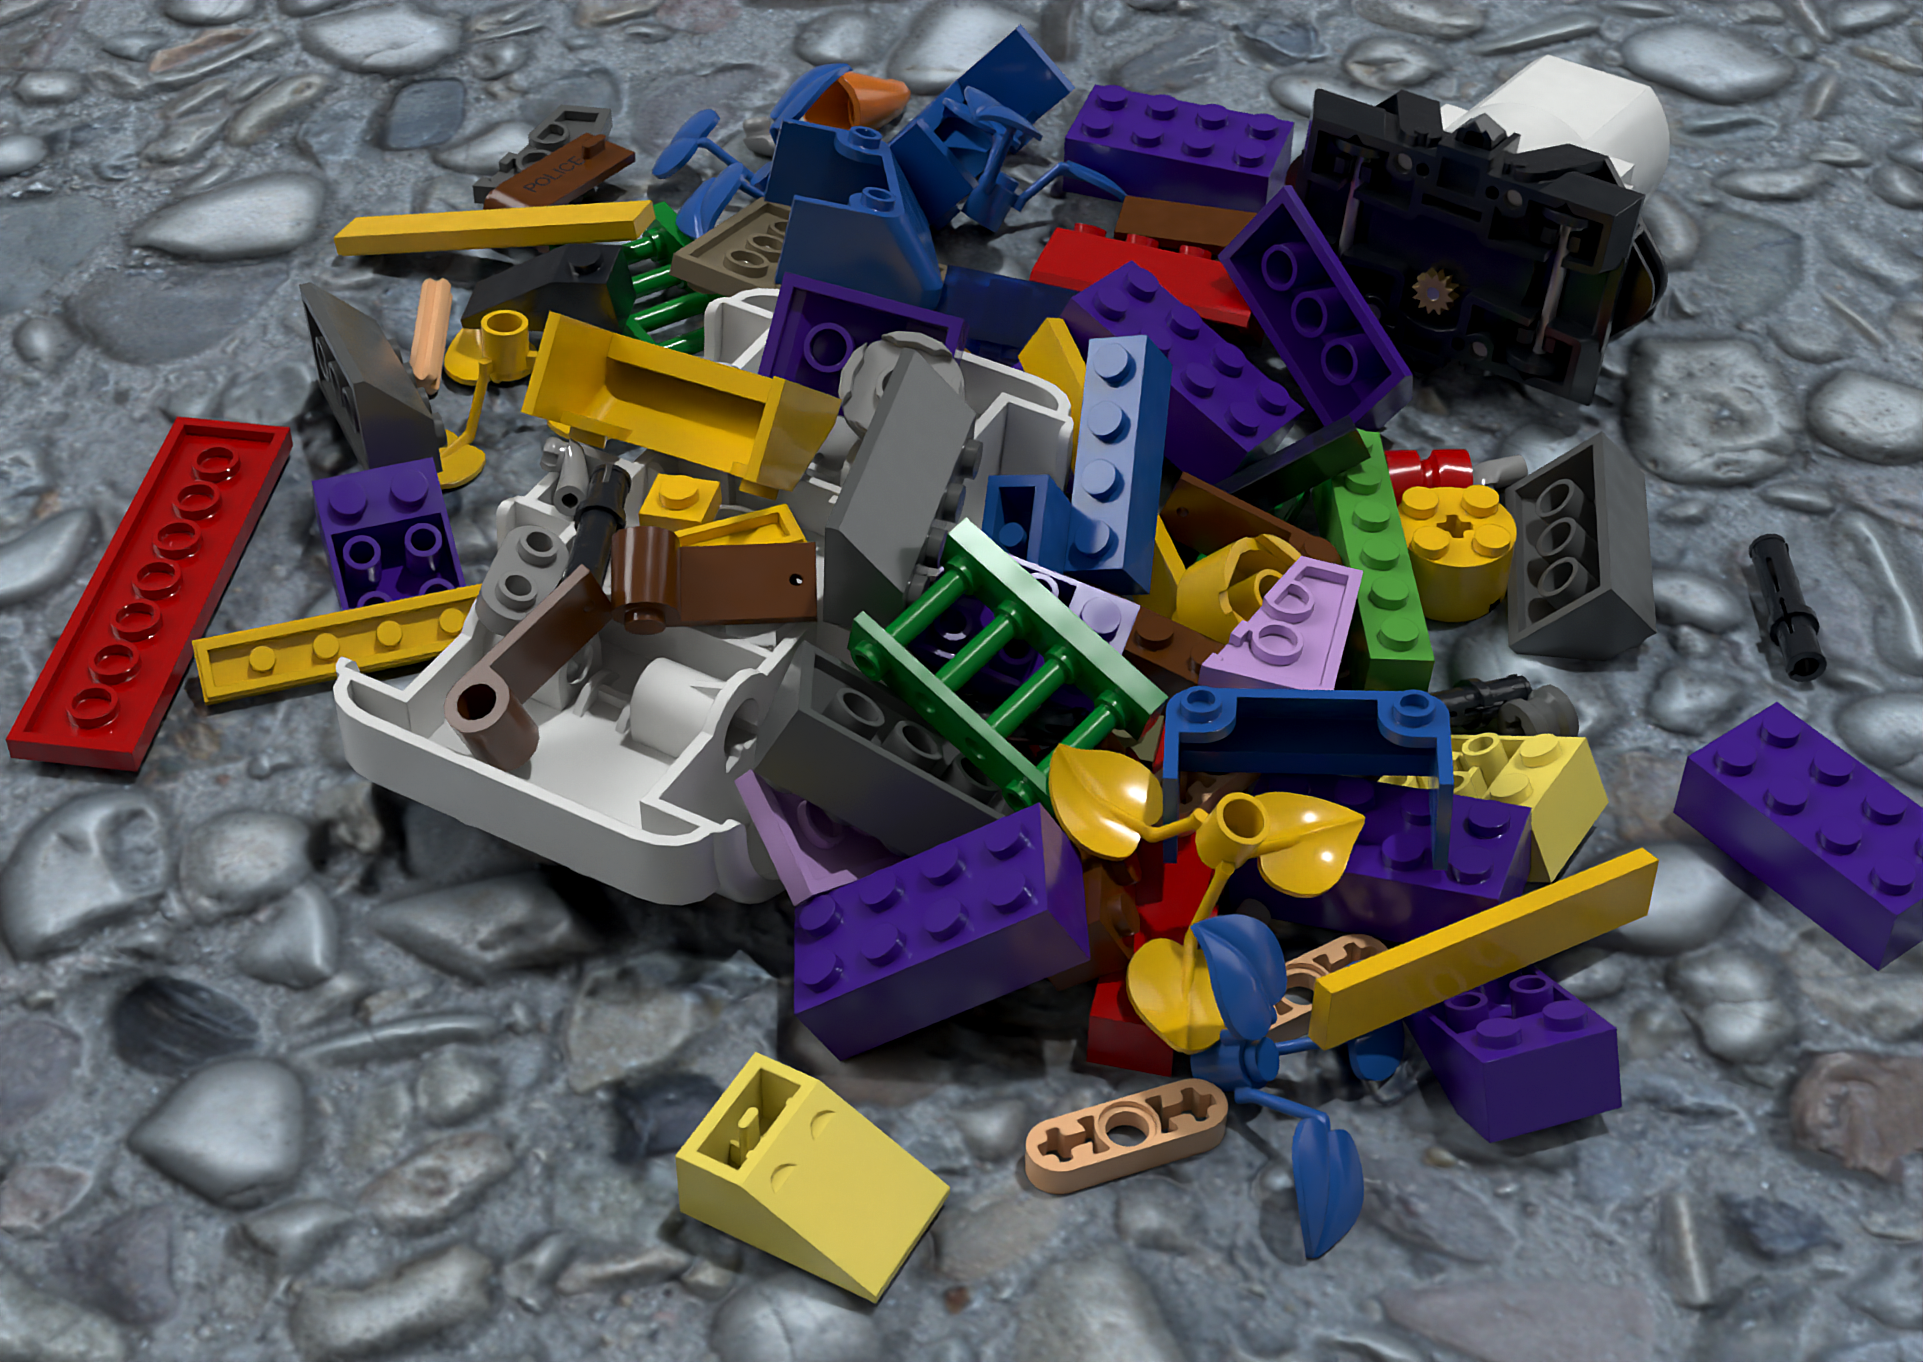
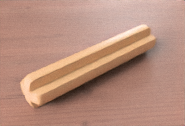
[409,278,453,395]

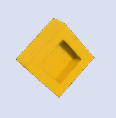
[638,473,722,532]

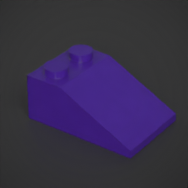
[758,272,970,418]

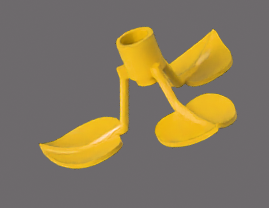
[437,310,611,490]
[1049,743,1365,1055]

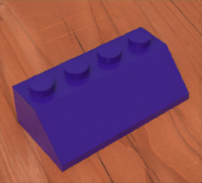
[1217,185,1413,432]

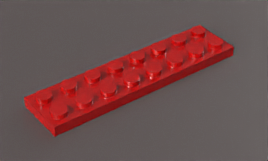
[6,416,293,772]

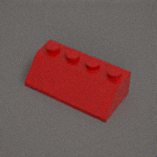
[1029,223,1265,347]

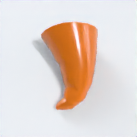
[803,72,911,131]

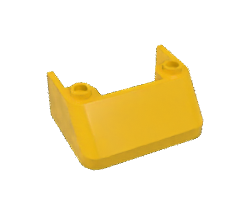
[521,311,842,501]

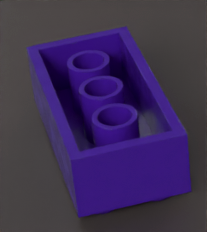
[1063,84,1295,213]
[1059,260,1305,485]
[1673,702,1923,971]
[1228,773,1532,943]
[794,802,1090,1061]

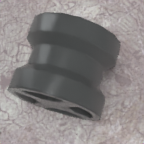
[1497,684,1579,737]

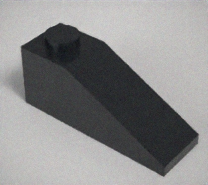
[460,243,637,335]

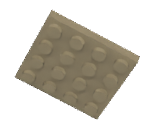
[669,196,958,301]

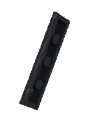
[1171,414,1371,556]

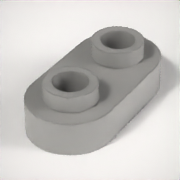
[475,525,569,637]

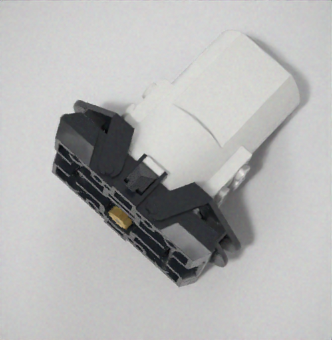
[1285,55,1670,406]

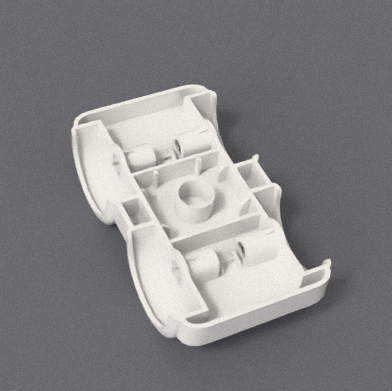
[333,288,1074,905]

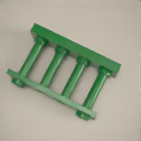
[549,201,725,355]
[847,517,1168,822]

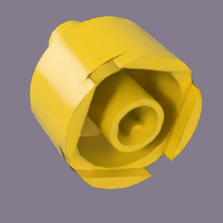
[1398,485,1517,622]
[1171,534,1302,645]

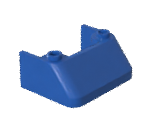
[887,24,1075,232]
[764,117,943,310]
[1163,686,1454,870]

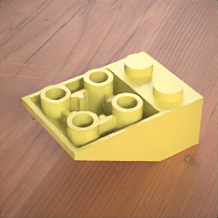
[1377,732,1609,883]
[675,1052,950,1303]

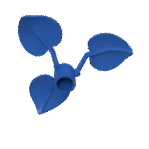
[652,63,853,240]
[942,86,1128,232]
[1190,914,1405,1258]

